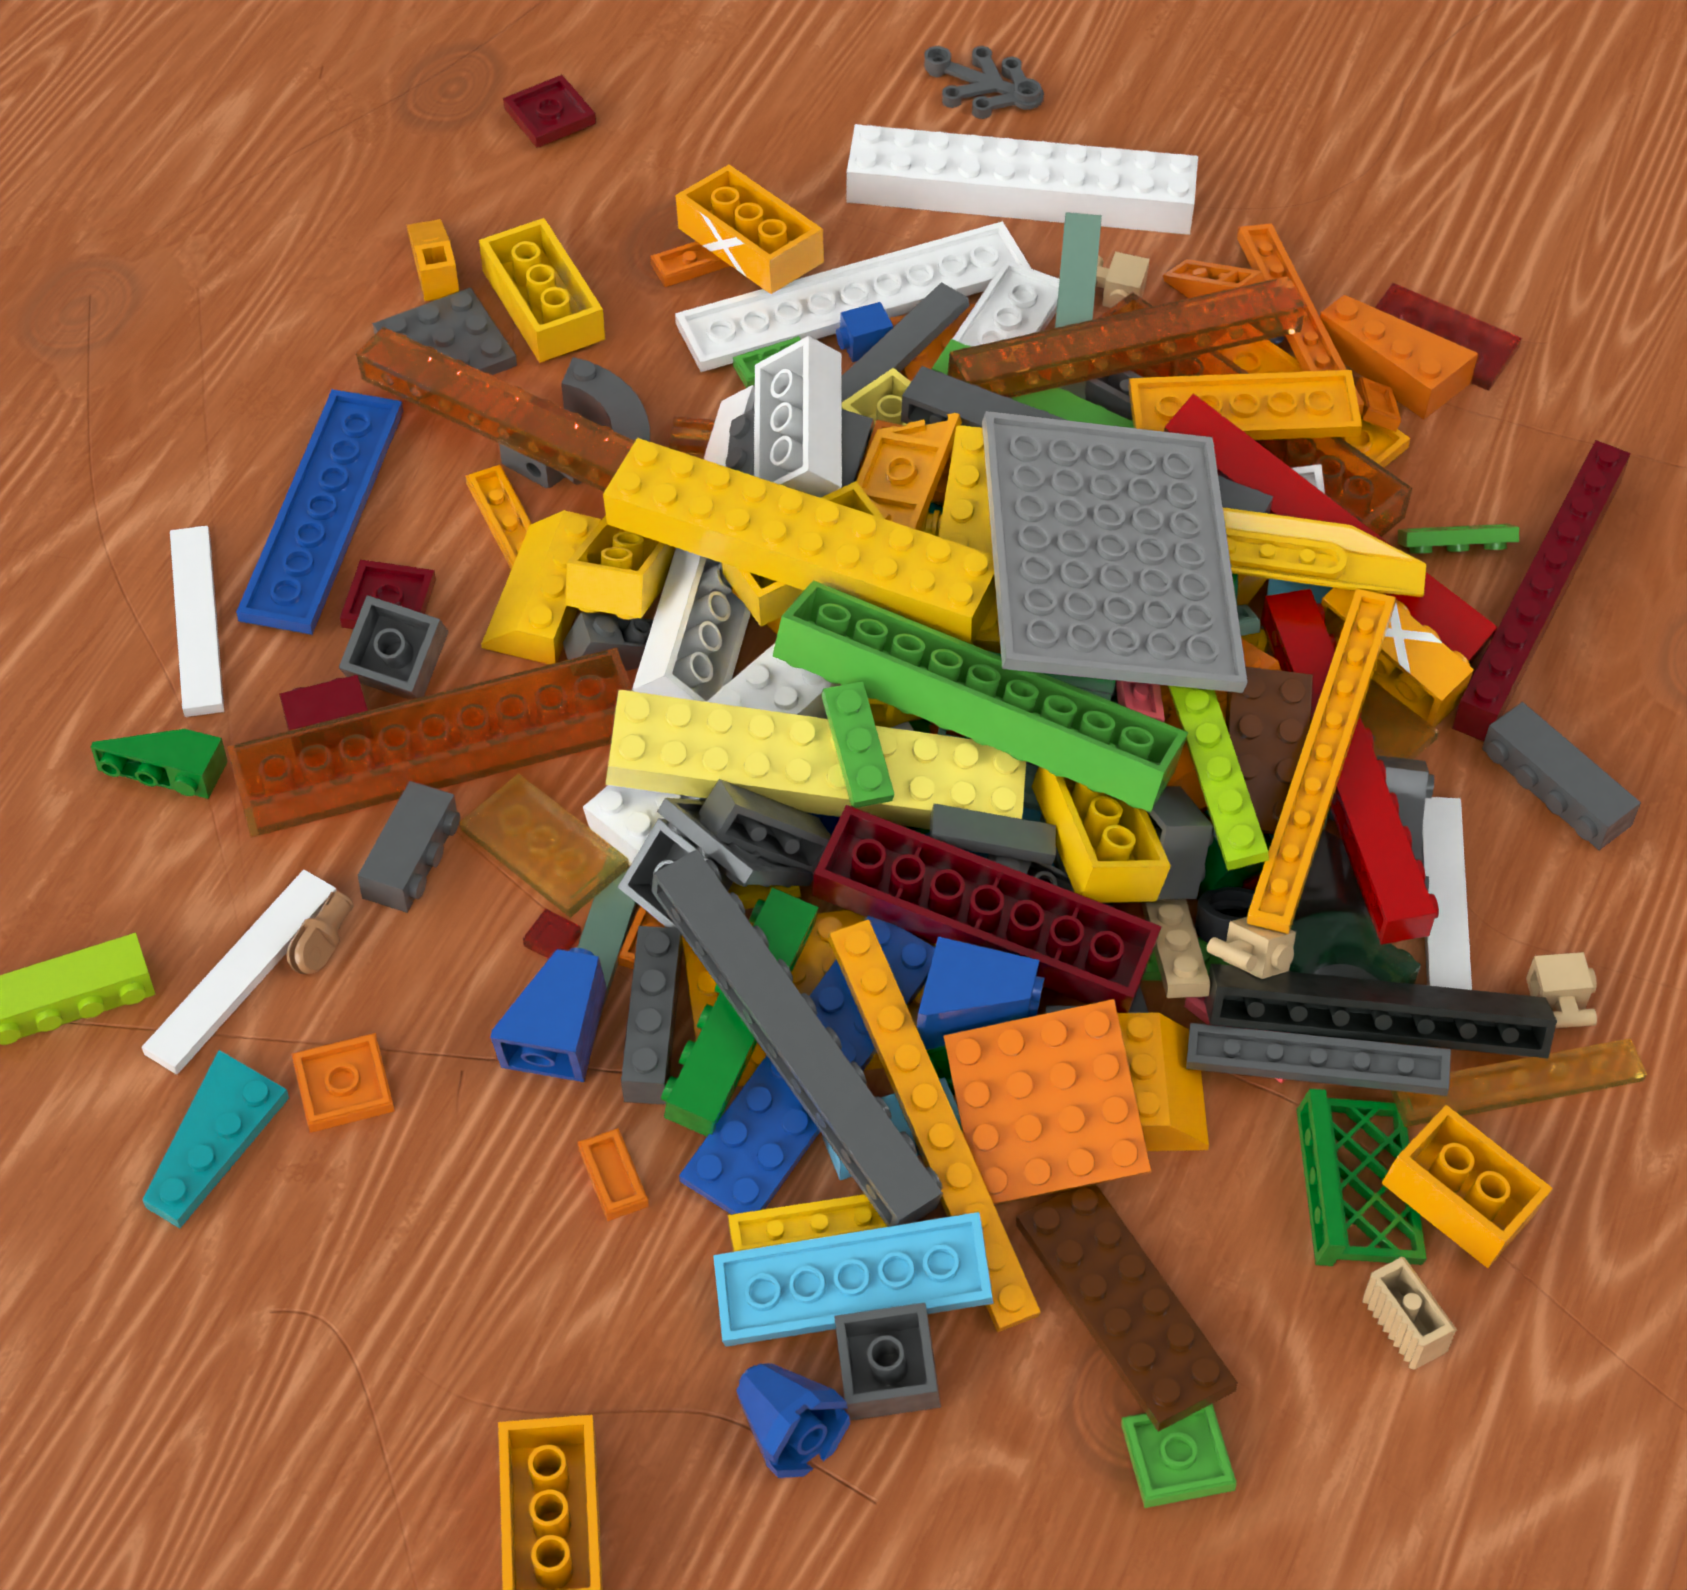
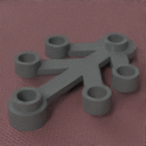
[924,46,1044,119]

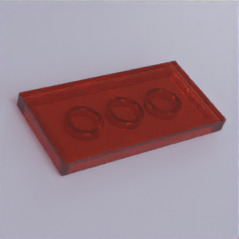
[1375,283,1522,391]

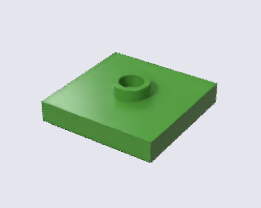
[1121,1404,1237,1508]

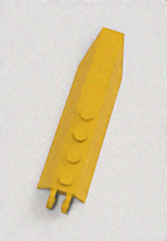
[1223,507,1426,597]

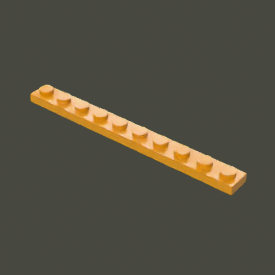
[1247,588,1396,934]
[828,919,1041,1333]

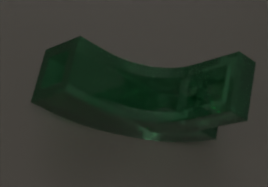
[1289,911,1421,984]

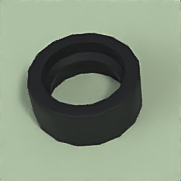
[1195,887,1255,943]

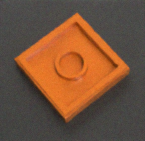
[291,1033,395,1133]

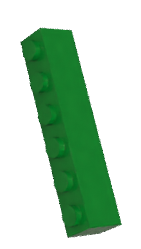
[661,887,819,1137]

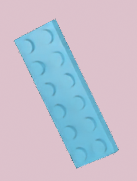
[713,1212,994,1347]

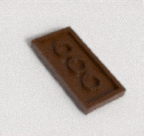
[1226,667,1313,835]

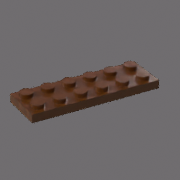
[1016,1184,1237,1432]

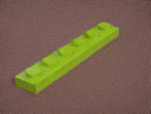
[1168,686,1269,871]

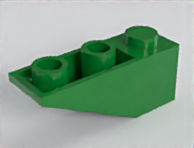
[90,729,228,799]

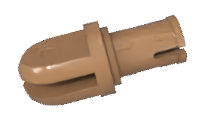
[287,891,354,974]

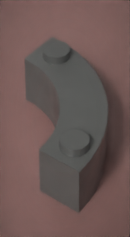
[561,357,651,480]
[1377,755,1434,890]

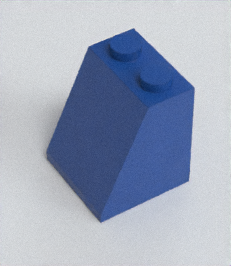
[916,937,1045,1050]
[490,948,607,1082]

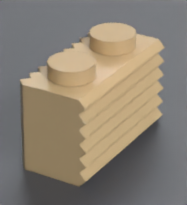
[1362,1257,1457,1370]

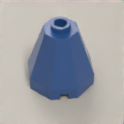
[736,1363,851,1478]

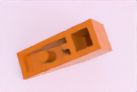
[1163,259,1272,326]

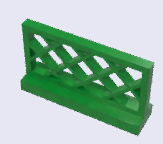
[1296,1089,1427,1266]

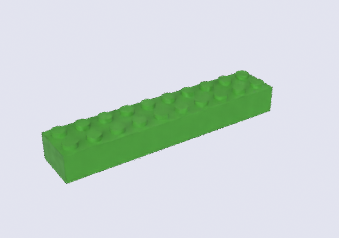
[772,580,1188,812]

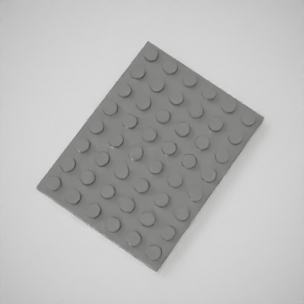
[982,411,1248,693]

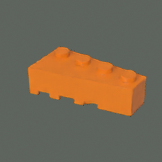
[1320,295,1478,420]

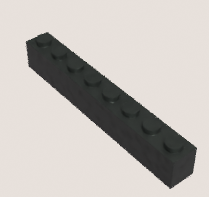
[1204,963,1557,1059]

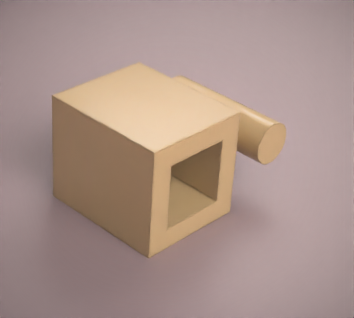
[1096,252,1150,314]
[1207,917,1296,979]
[1526,952,1597,1028]

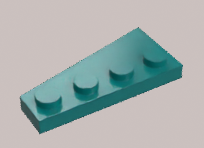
[142,1050,289,1229]

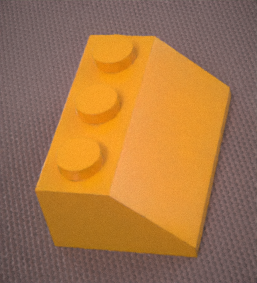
[1118,1013,1209,1151]

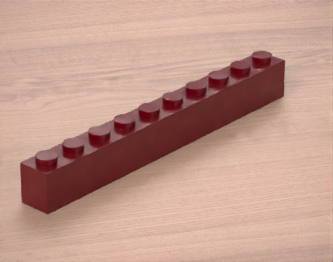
[1452,440,1631,742]

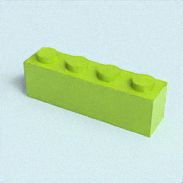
[0,933,156,1045]

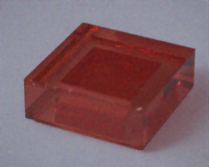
[523,909,581,959]

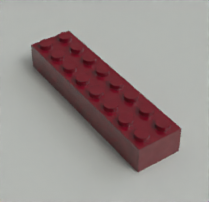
[812,805,1162,1013]

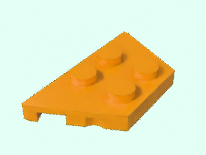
[856,413,962,531]

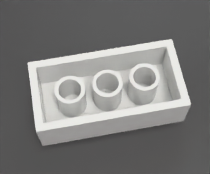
[754,336,842,498]

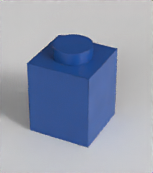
[836,302,894,362]

